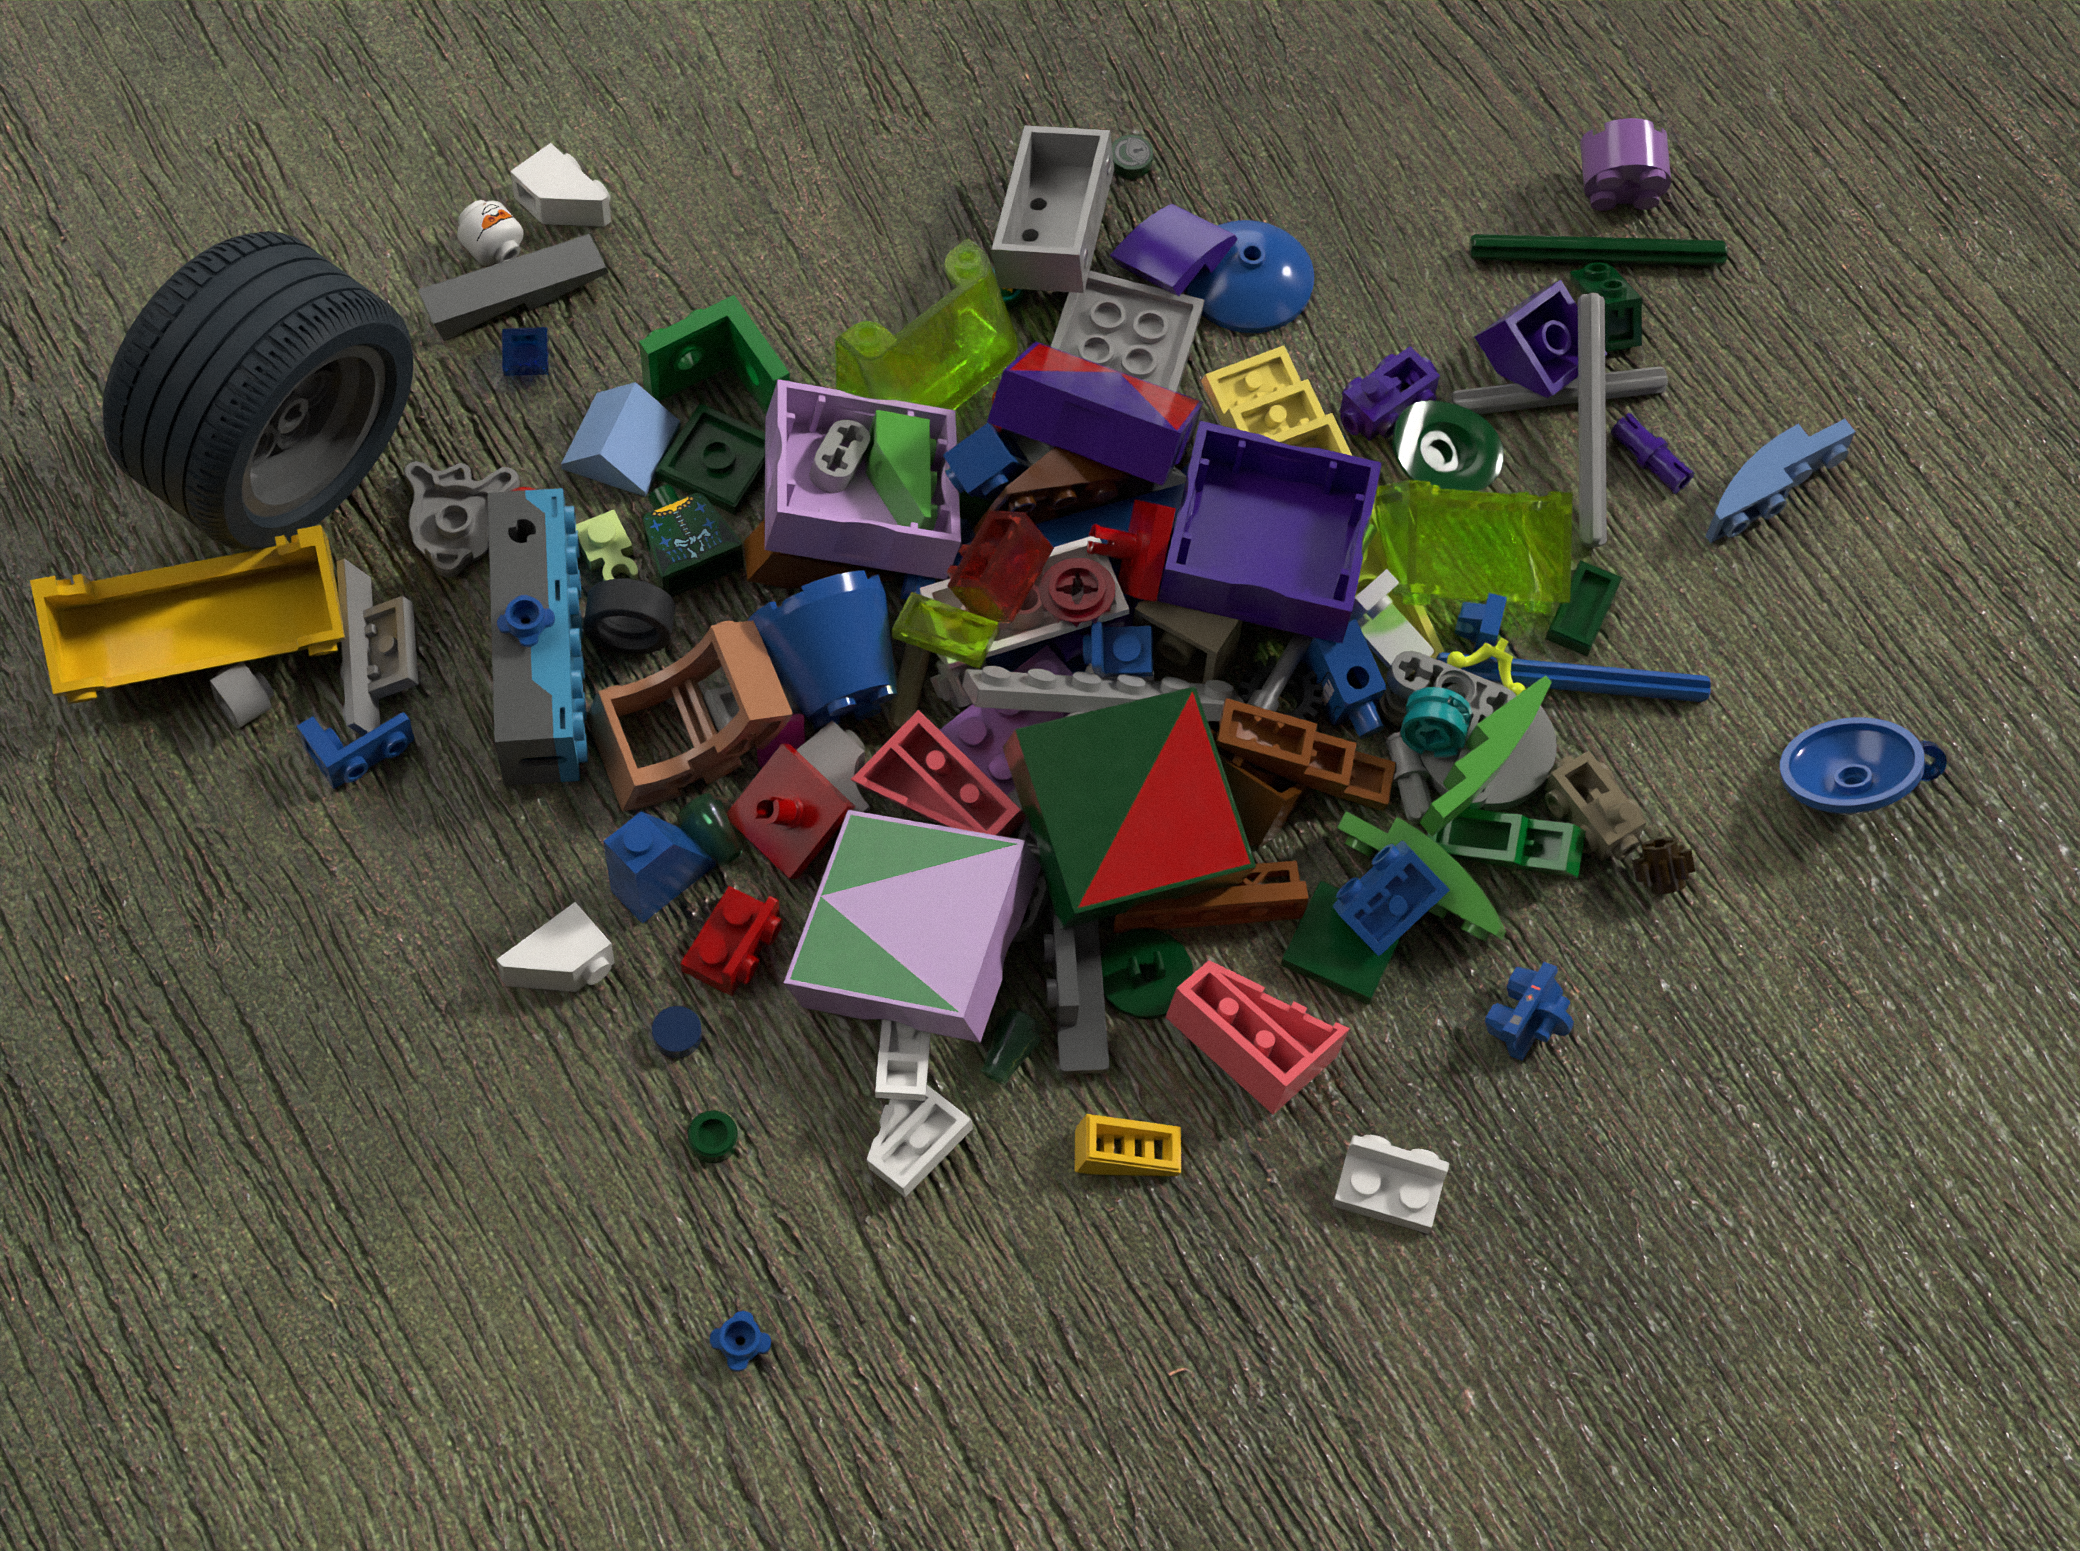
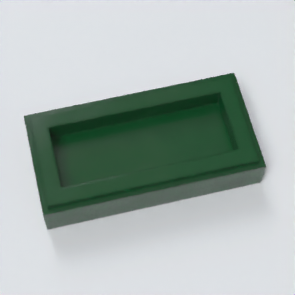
[1545,560,1623,657]

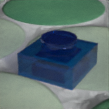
[502,327,549,376]

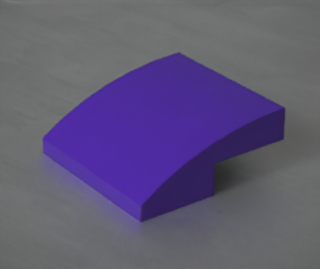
[1110,204,1238,297]

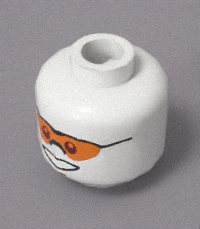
[457,200,523,266]

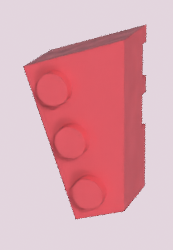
[851,710,1026,837]
[1165,960,1350,1115]

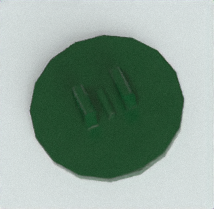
[1101,929,1193,1019]

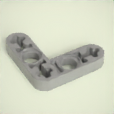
[1386,651,1516,810]

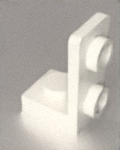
[1350,569,1434,679]

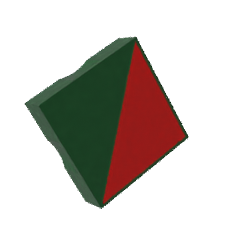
[1002,686,1256,929]

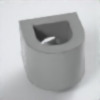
[210,662,274,729]

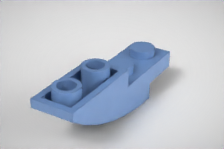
[1706,419,1855,543]

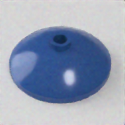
[1185,220,1314,333]
[1780,717,1925,815]

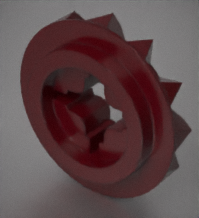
[1039,558,1116,628]

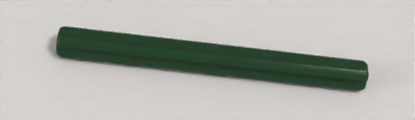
[1469,234,1728,266]

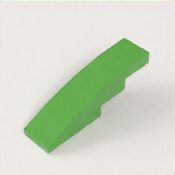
[1420,675,1552,837]

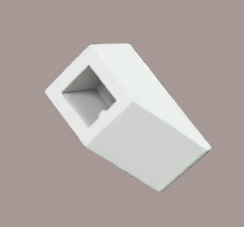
[510,143,611,227]

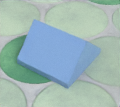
[561,382,680,497]

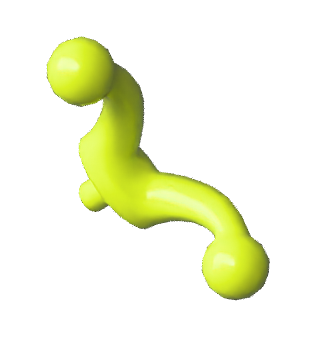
[1447,637,1526,696]

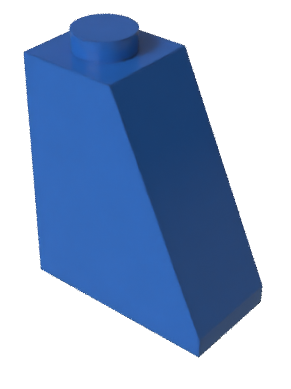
[603,811,716,924]

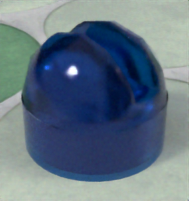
[1919,740,1947,781]

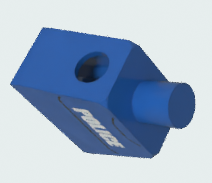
[1301,619,1386,739]

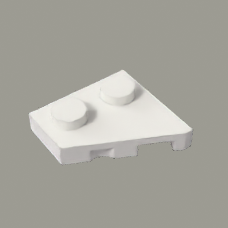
[867,1085,973,1197]

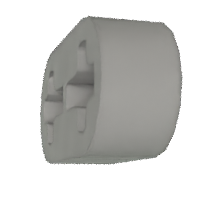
[809,420,870,493]

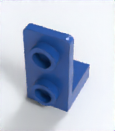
[297,713,415,789]

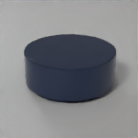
[652,1006,702,1058]

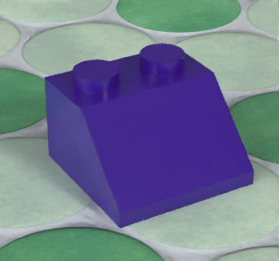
[1474,280,1607,398]

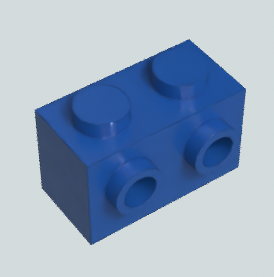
[943,423,1032,501]

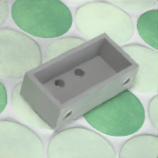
[991,125,1114,293]

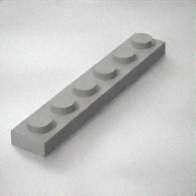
[962,666,1245,721]

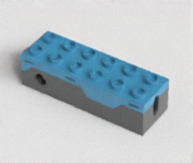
[488,487,588,786]

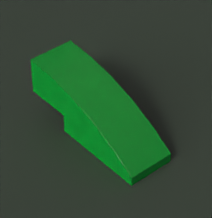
[1428,808,1586,878]

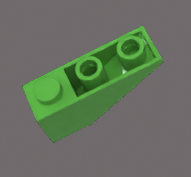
[865,410,938,531]

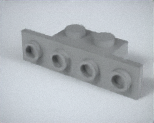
[336,559,419,736]

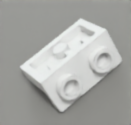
[1333,1135,1449,1234]

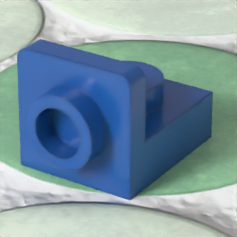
[1083,622,1153,678]

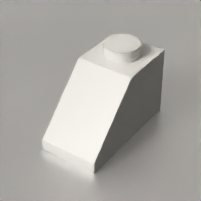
[496,902,615,992]

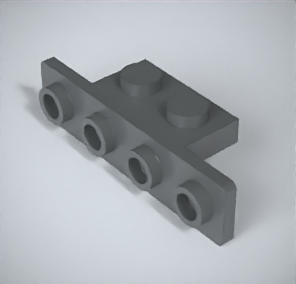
[1043,894,1109,1075]

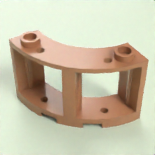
[587,620,793,812]

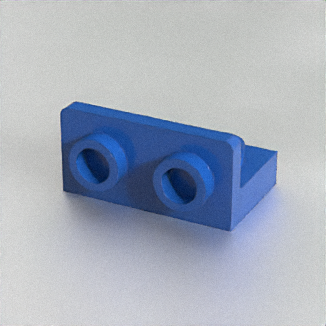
[1333,840,1450,956]

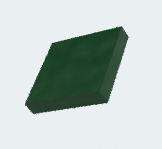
[655,403,765,516]
[1280,880,1402,1005]

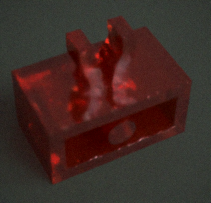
[946,511,1054,623]

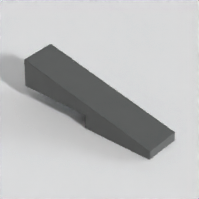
[418,234,609,341]

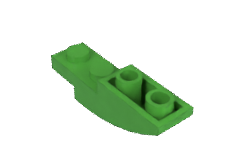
[1337,811,1506,942]

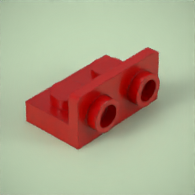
[680,886,783,997]

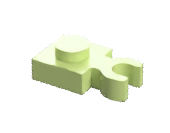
[576,509,639,581]

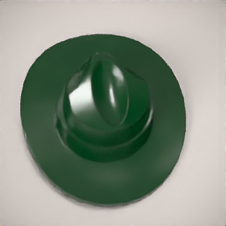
[1393,401,1504,496]

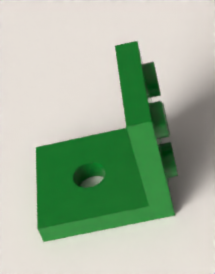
[639,295,790,416]

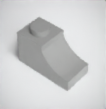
[797,720,870,825]

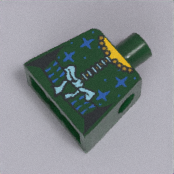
[642,485,744,598]

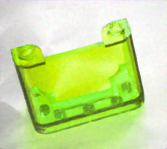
[835,237,1018,410]
[1374,480,1573,613]

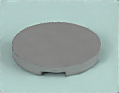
[1419,681,1557,811]

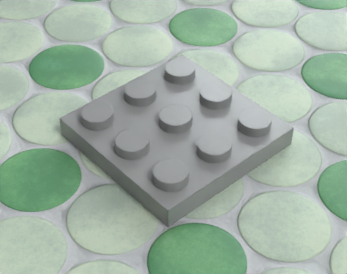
[1051,271,1204,392]

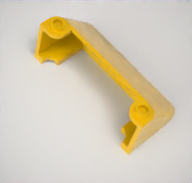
[30,525,345,704]

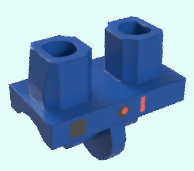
[1485,962,1574,1061]

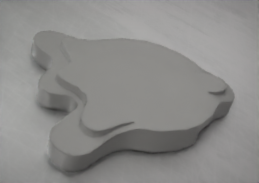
[403,461,520,577]

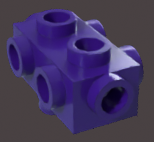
[1340,346,1440,441]

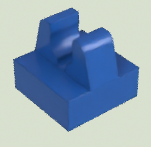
[1454,593,1507,653]

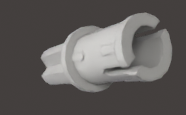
[1385,732,1432,825]

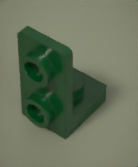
[1570,263,1642,352]

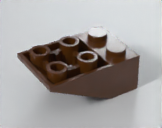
[973,446,1131,536]

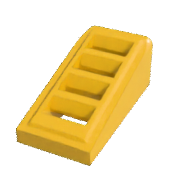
[1075,1114,1181,1176]

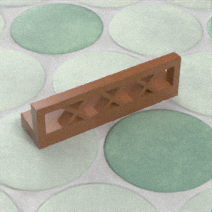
[1111,861,1308,933]

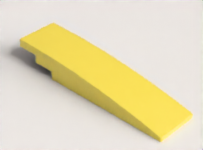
[1201,346,1445,685]

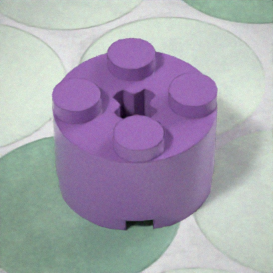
[1580,118,1671,211]

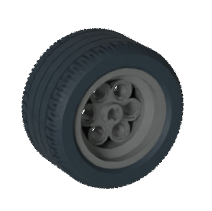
[102,231,414,550]

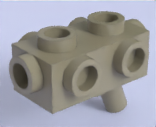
[1545,750,1646,862]

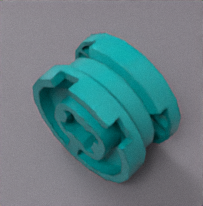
[1400,687,1472,758]

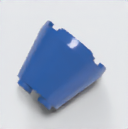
[747,570,898,732]

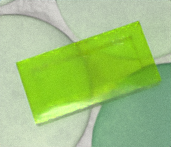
[892,592,999,669]

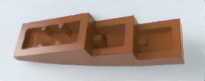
[1215,698,1396,811]

